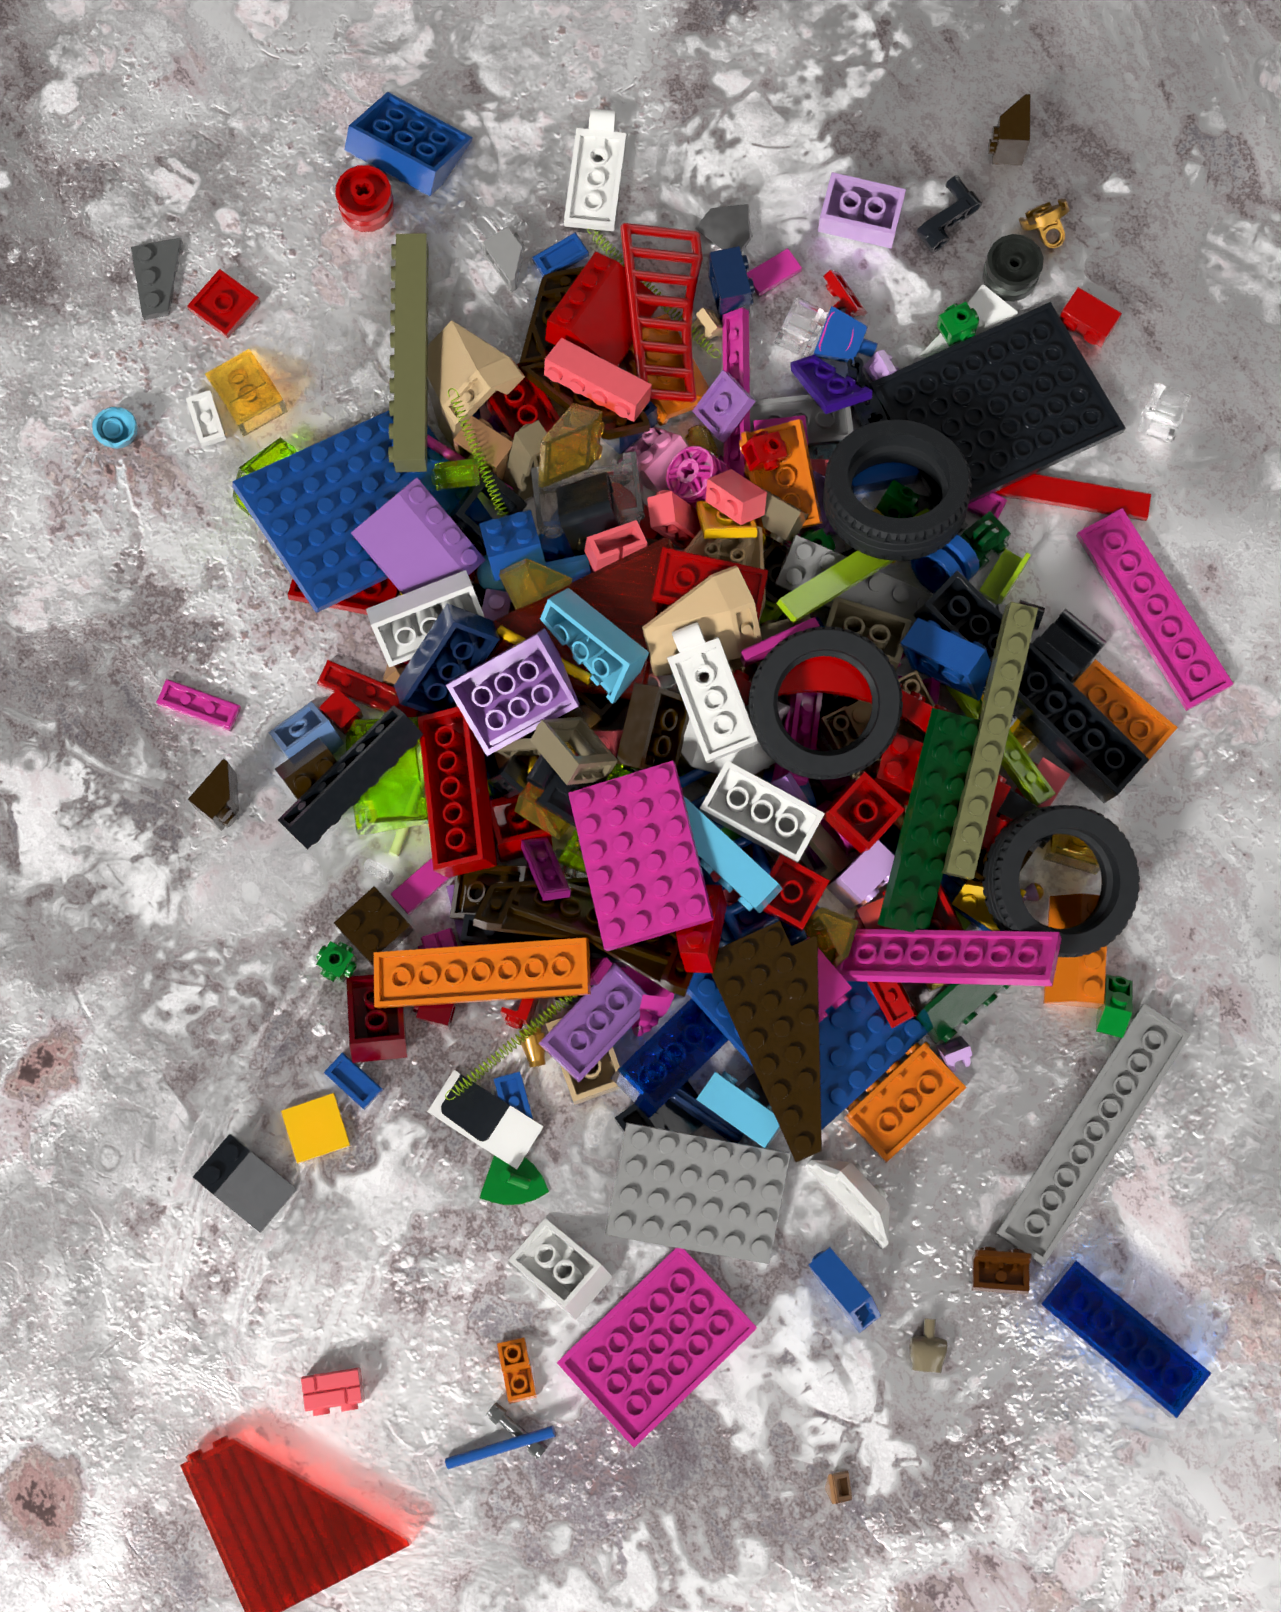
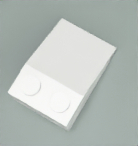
[508,1218,612,1320]

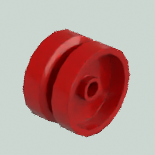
[335,165,394,232]

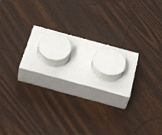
[186,390,227,447]

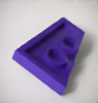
[791,355,872,414]

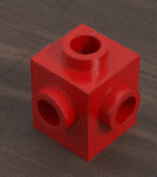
[741,431,788,472]

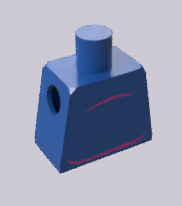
[814,306,878,364]

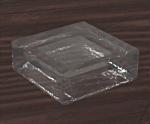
[363,858,394,884]

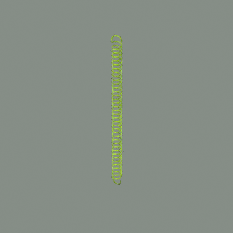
[587,229,721,358]
[448,388,509,518]
[445,996,577,1100]

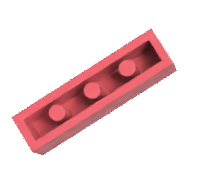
[544,338,652,422]

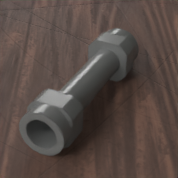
[485,1402,548,1460]

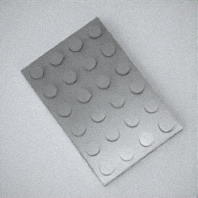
[605,1122,791,1264]

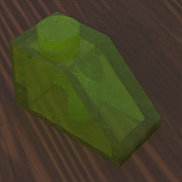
[431,458,480,490]

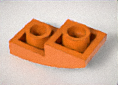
[497,1337,537,1404]

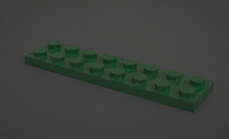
[878,708,980,932]

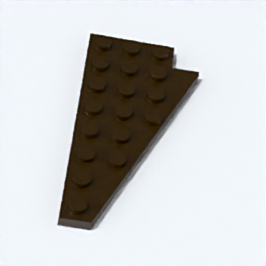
[711,921,822,1162]

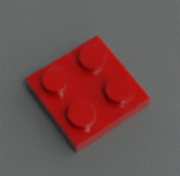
[187,269,260,339]

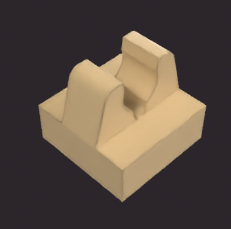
[692,308,723,341]

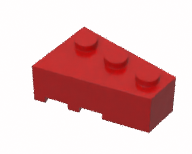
[676,885,727,973]

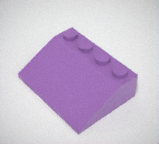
[351,478,486,594]
[446,629,580,756]

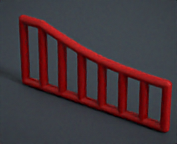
[620,223,703,403]

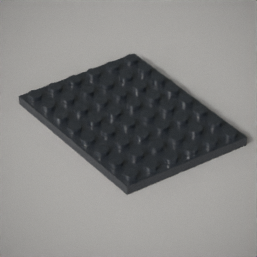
[870,302,1126,506]

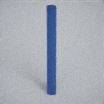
[445,1425,556,1469]

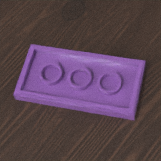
[538,963,648,1082]

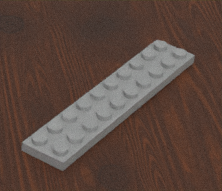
[996,1004,1191,1265]

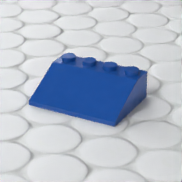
[344,92,473,196]

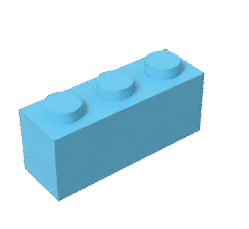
[696,1071,780,1148]

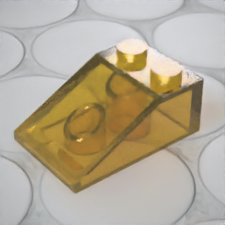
[205,349,288,437]
[538,403,604,488]

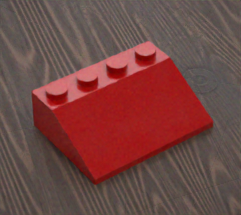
[545,251,659,367]

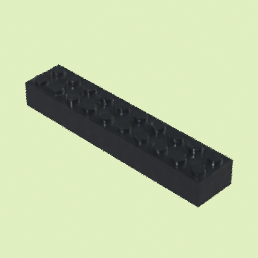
[913,570,1149,803]

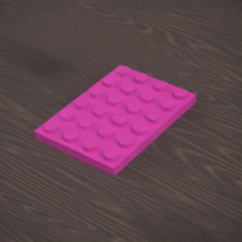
[568,761,714,951]
[557,1248,757,1448]

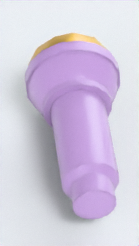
[1022,883,1044,902]

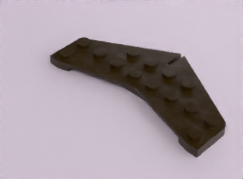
[519,266,650,440]
[473,877,694,997]

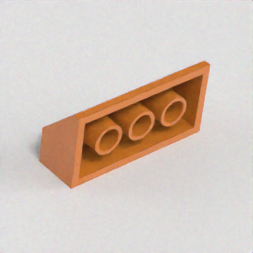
[1043,893,1107,1009]

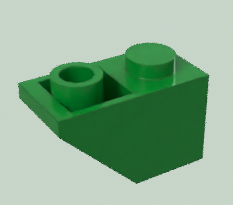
[1096,974,1133,1038]

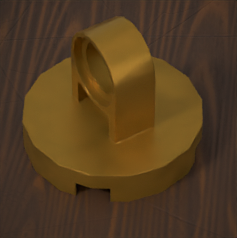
[1019,199,1070,248]

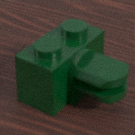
[960,511,1011,571]

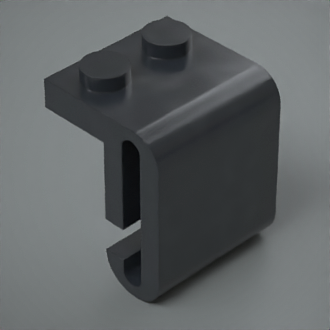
[556,471,621,556]
[1032,609,1107,683]

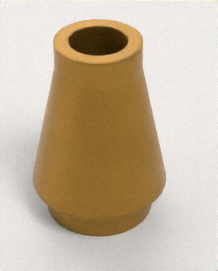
[518,1027,546,1068]

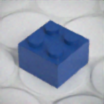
[479,510,546,581]

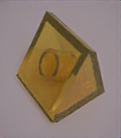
[499,558,573,610]
[1044,834,1100,875]
[804,907,859,968]

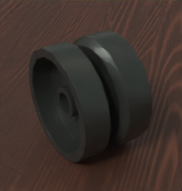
[982,234,1044,302]

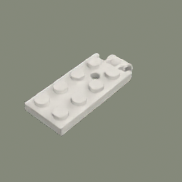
[564,108,627,232]
[667,622,759,763]

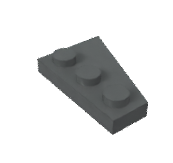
[131,238,183,320]

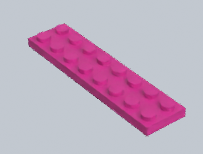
[1076,508,1233,711]
[836,929,1062,986]

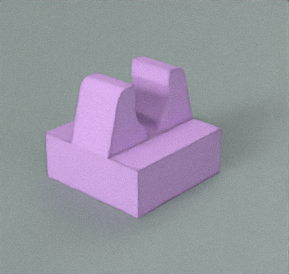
[864,350,899,381]
[936,1036,973,1072]

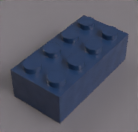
[394,603,500,714]

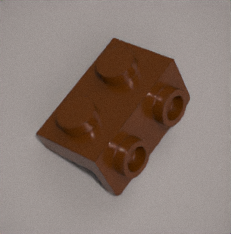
[972,1247,1032,1295]

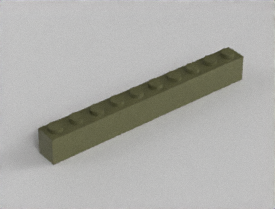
[388,233,429,472]
[942,602,1038,880]

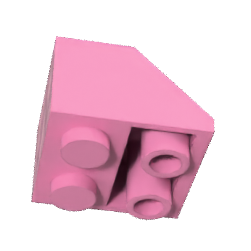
[618,426,688,492]

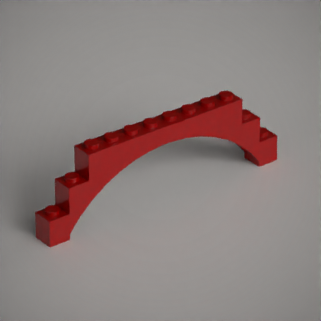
[732,656,1012,852]

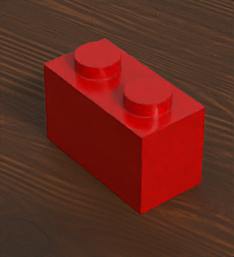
[1060,287,1122,348]

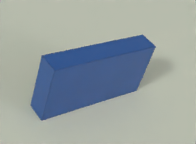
[532,232,589,276]
[324,1052,383,1110]

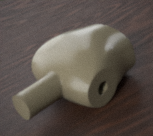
[909,1318,947,1373]

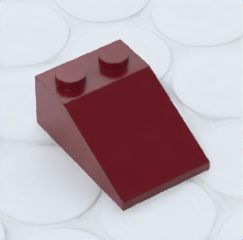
[346,974,408,1063]

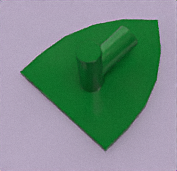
[479,1155,549,1205]

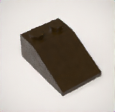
[449,866,535,920]

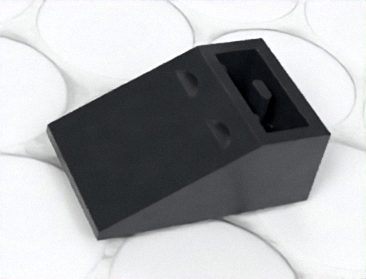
[615,1073,705,1134]

